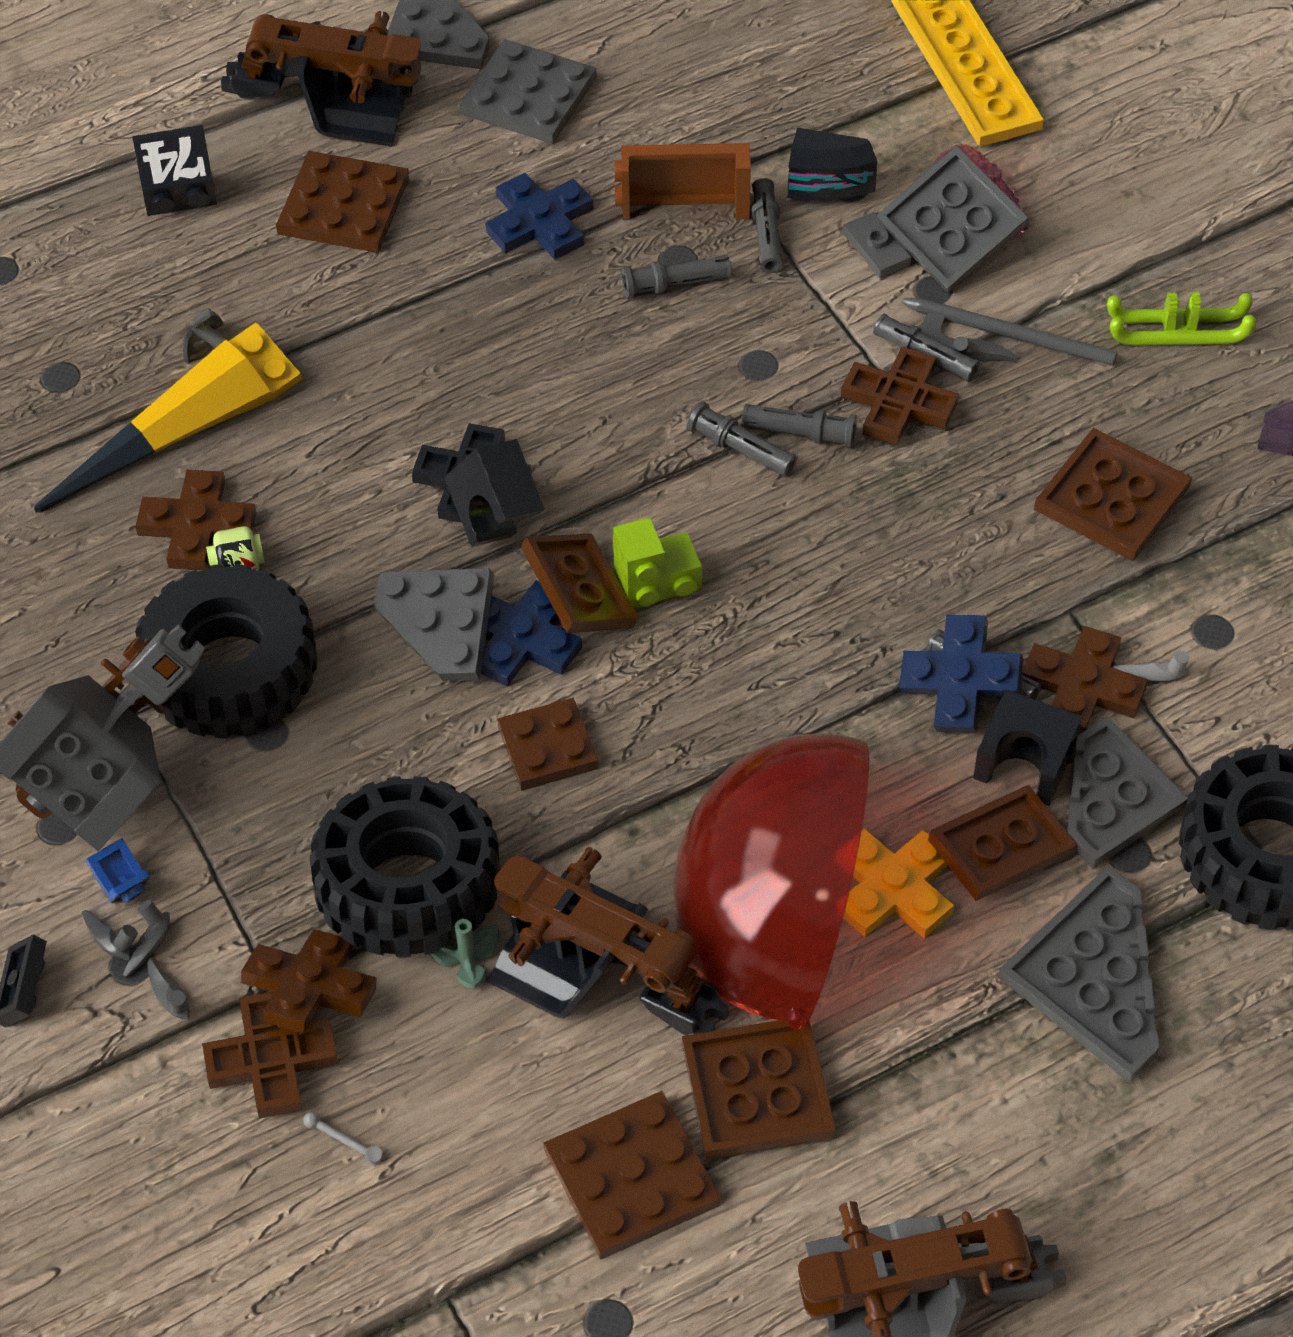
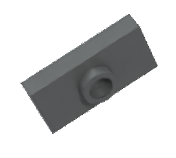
[843,212,911,279]

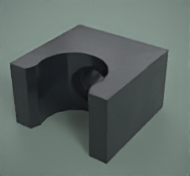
[444,439,545,547]
[973,689,1082,806]

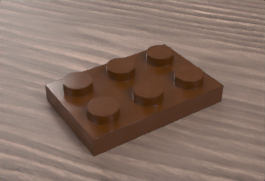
[521,533,639,633]
[928,785,1077,901]

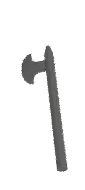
[902,298,1117,366]

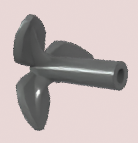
[182,308,230,364]

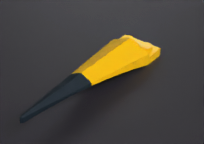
[34,322,302,512]

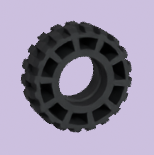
[135,564,318,738]
[1179,745,1293,930]
[310,776,500,958]

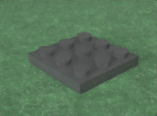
[459,39,597,144]
[876,145,1029,293]

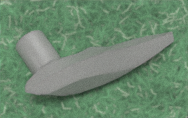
[1113,650,1189,682]

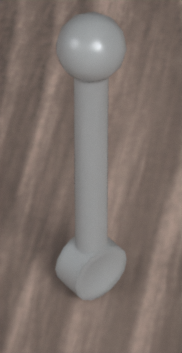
[303,1111,383,1166]

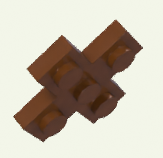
[841,347,959,445]
[136,469,257,570]
[1022,626,1148,735]
[241,929,377,1033]
[202,992,338,1119]

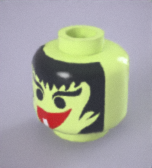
[206,526,265,571]

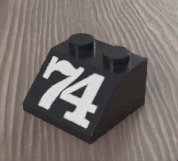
[132,125,217,216]

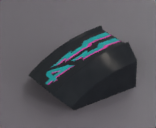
[787,128,878,200]

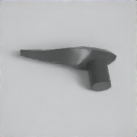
[949,336,1017,363]
[122,900,170,978]
[82,910,138,961]
[147,957,190,1020]

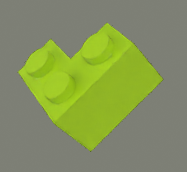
[613,517,702,608]

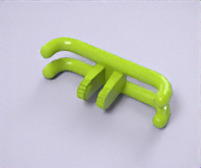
[1107,292,1257,346]

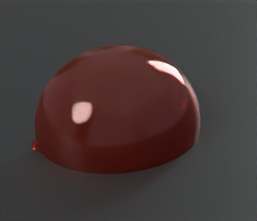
[674,733,869,1030]

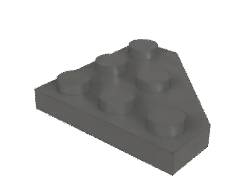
[388,0,489,69]
[374,568,495,681]
[1067,717,1188,869]

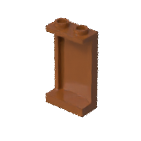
[614,143,751,220]

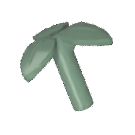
[431,919,499,988]

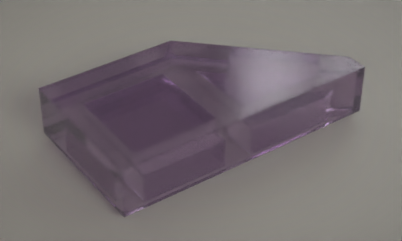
[1257,400,1293,456]

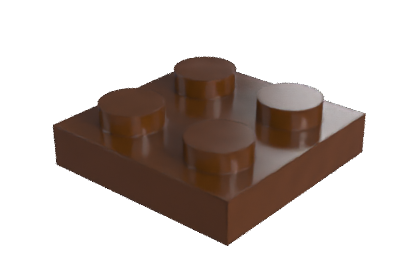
[497,697,598,791]

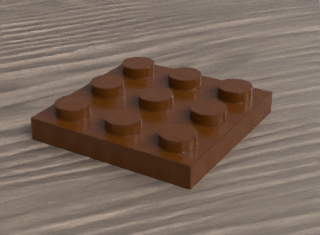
[276,151,409,253]
[1034,428,1192,561]
[682,1016,836,1160]
[544,1091,721,1260]

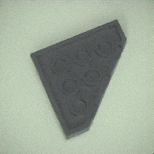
[998,865,1160,1083]

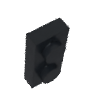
[0,934,47,1027]

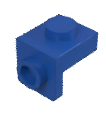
[85,838,150,903]

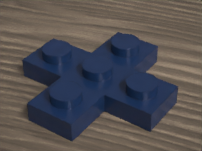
[485,173,594,260]
[481,580,582,687]
[899,615,1024,733]

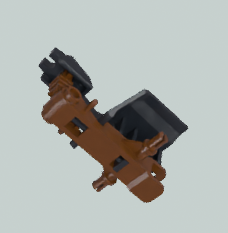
[221,11,421,147]
[486,847,729,1035]

